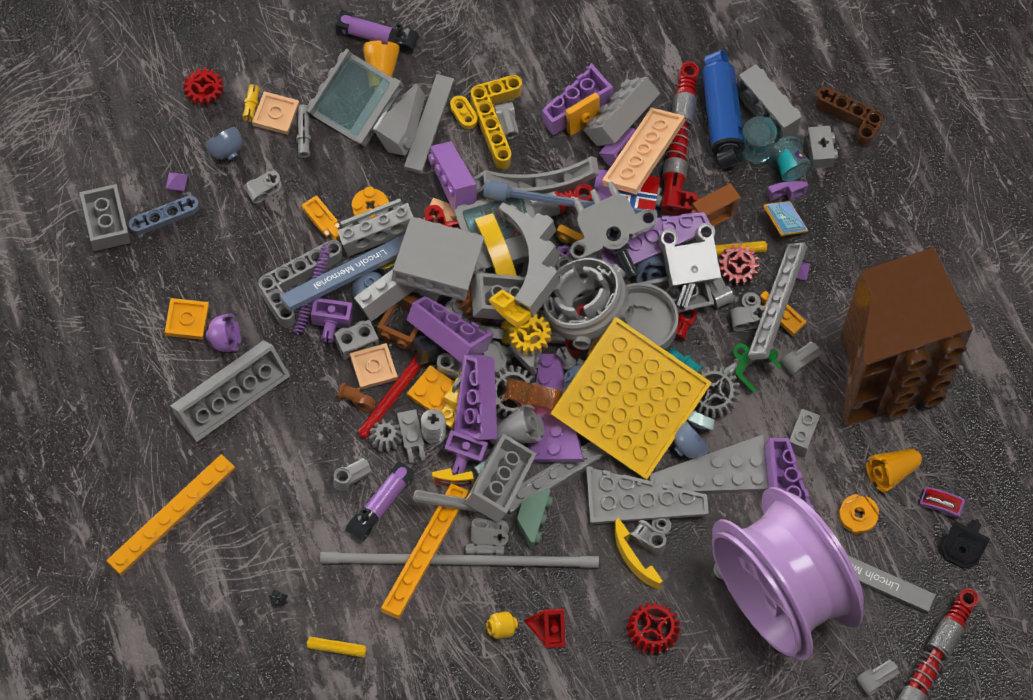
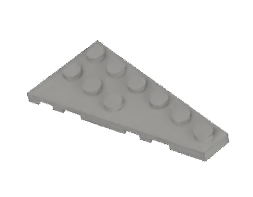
[649,435,768,494]
[586,466,709,524]

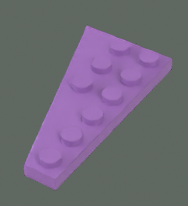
[599,212,710,270]
[528,354,584,463]

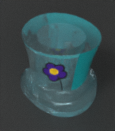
[742,116,777,163]
[769,136,812,181]

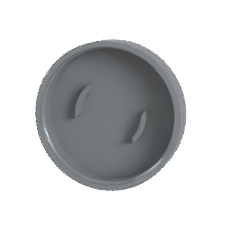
[610,283,678,350]

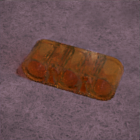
[504,378,563,409]

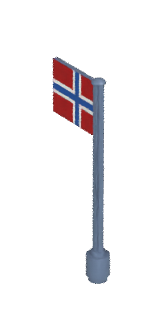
[483,176,660,221]

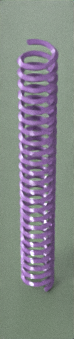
[293,244,332,334]

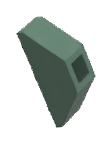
[517,488,553,549]

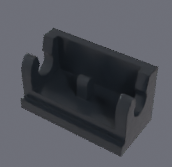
[412,335,450,365]

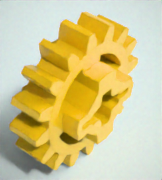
[509,314,552,355]

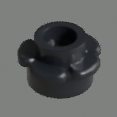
[269,589,288,606]

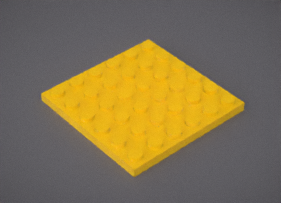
[550,317,712,480]

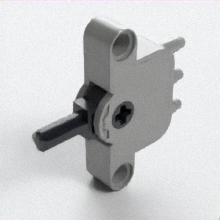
[570,181,657,278]

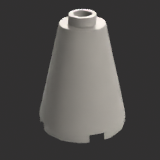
[489,404,545,444]

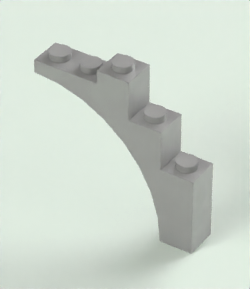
[473,156,599,205]
[499,203,560,317]

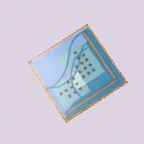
[763,201,808,236]

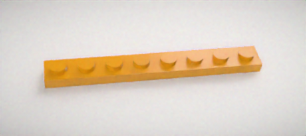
[106,454,236,576]
[381,484,469,619]

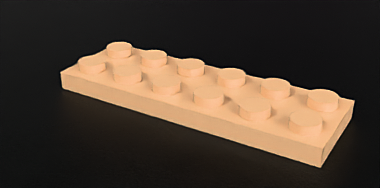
[602,108,685,195]

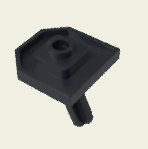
[941,519,990,568]

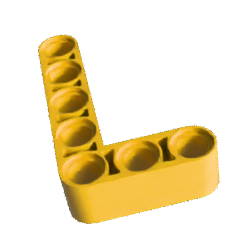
[471,75,522,170]

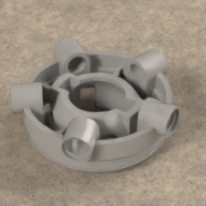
[540,258,634,350]

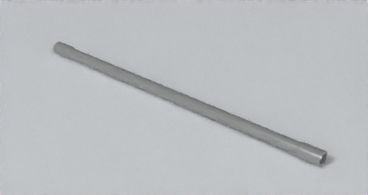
[320,552,599,568]

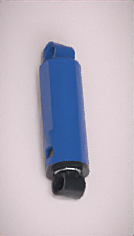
[702,50,745,169]

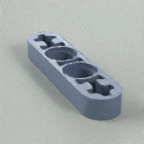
[129,196,199,235]

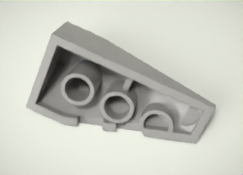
[373,84,426,155]

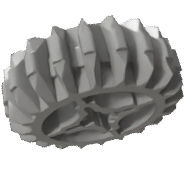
[495,366,538,417]
[695,366,741,418]

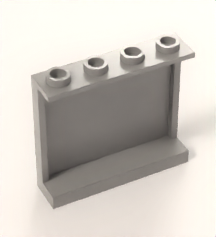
[391,217,485,301]

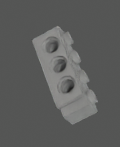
[337,198,414,257]

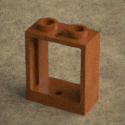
[690,183,741,227]
[377,295,422,351]

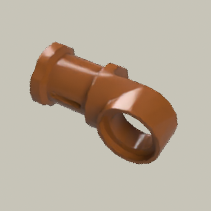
[337,382,376,412]

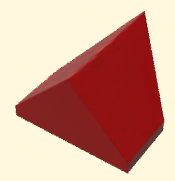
[523,609,566,648]

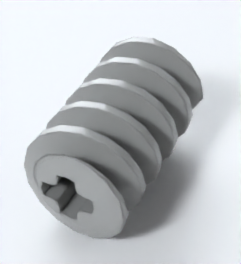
[421,409,446,446]

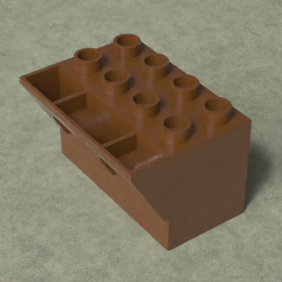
[839,247,973,428]

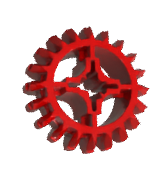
[626,601,681,655]

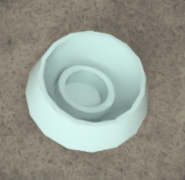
[687,411,714,430]

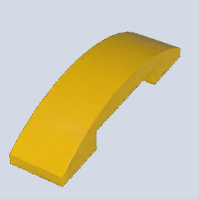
[475,213,517,276]
[615,518,663,590]

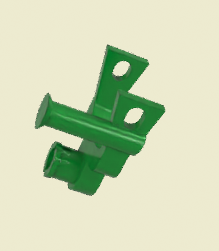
[733,343,782,392]

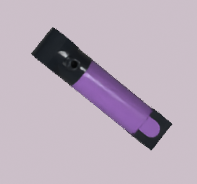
[335,10,419,54]
[345,461,415,542]

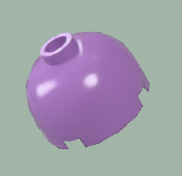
[206,313,241,352]

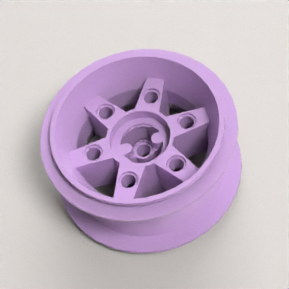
[712,487,864,661]

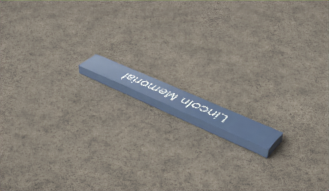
[280,234,405,312]

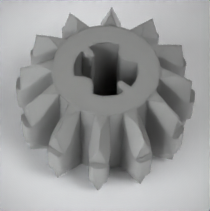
[369,419,402,453]

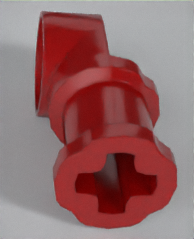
[674,309,697,341]

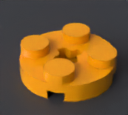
[352,187,389,219]
[839,494,879,535]

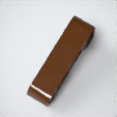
[815,87,883,148]

